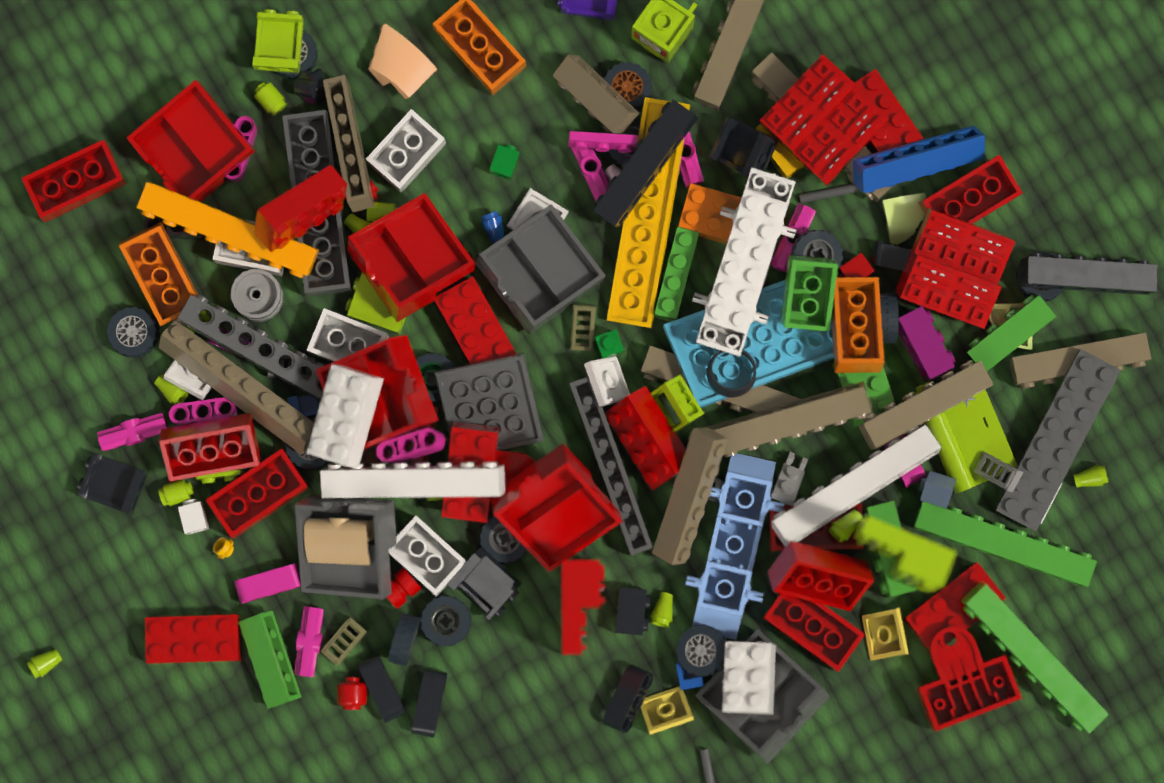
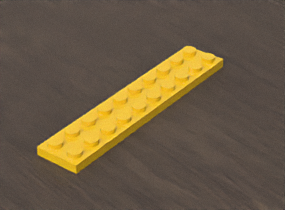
[607,97,690,328]

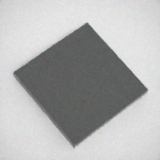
[435,353,544,450]

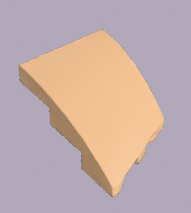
[368,24,437,99]

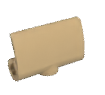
[304,518,375,565]

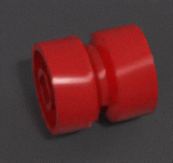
[387,567,422,609]

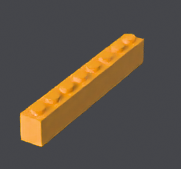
[137,182,319,278]

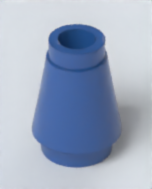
[480,211,505,244]

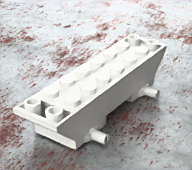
[692,168,796,356]

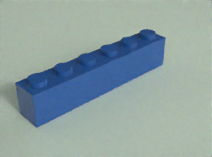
[853,126,985,193]

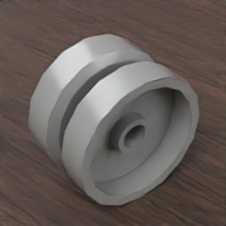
[231,269,284,322]

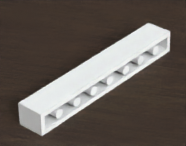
[771,425,941,547]
[320,461,505,498]

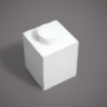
[178,499,209,535]

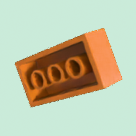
[433,0,526,95]
[678,183,742,244]
[119,222,198,326]
[831,277,884,373]

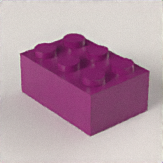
[898,306,955,383]

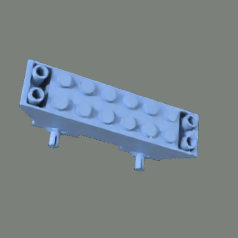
[685,453,784,640]

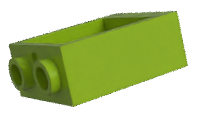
[651,375,704,433]

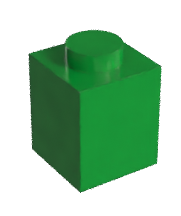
[490,144,520,181]
[595,329,624,359]

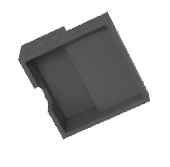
[475,204,605,335]
[295,494,397,599]
[696,629,830,764]

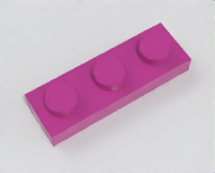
[568,131,638,153]

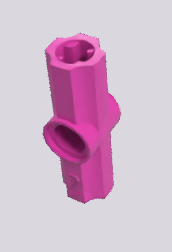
[680,132,704,188]
[571,147,609,201]
[770,203,816,273]
[97,413,168,451]
[294,606,324,677]

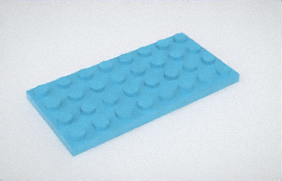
[663,277,837,408]

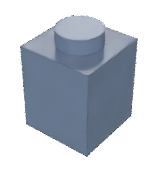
[919,471,956,509]

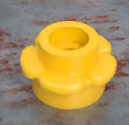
[213,537,234,559]

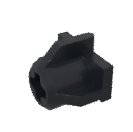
[294,69,326,106]

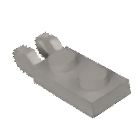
[771,452,808,506]

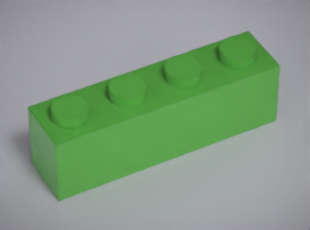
[654,227,699,322]
[967,294,1056,371]
[239,611,301,709]

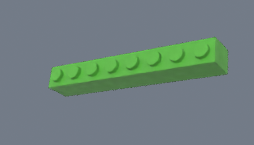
[912,501,1097,588]
[961,582,1109,734]

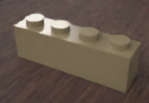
[553,55,639,134]

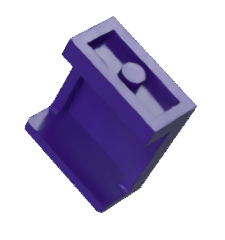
[558,0,617,20]

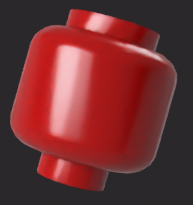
[337,677,367,710]

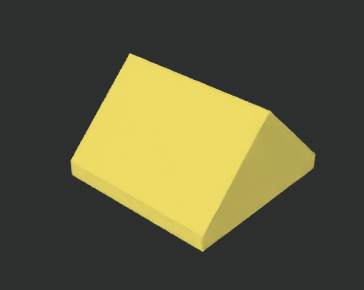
[862,608,908,661]
[641,686,694,734]

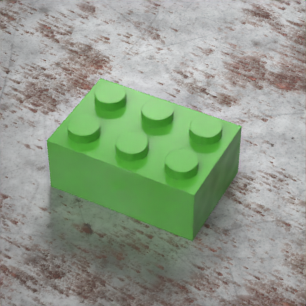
[780,255,838,331]
[832,363,896,429]

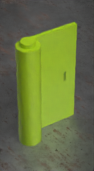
[915,383,1018,494]

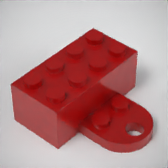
[442,422,535,523]
[915,627,1022,731]

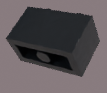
[615,587,651,636]

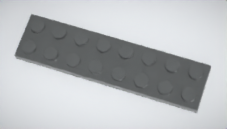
[995,349,1121,531]

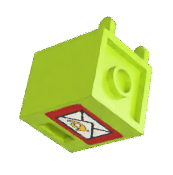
[631,0,698,63]

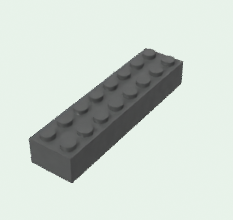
[282,110,352,297]

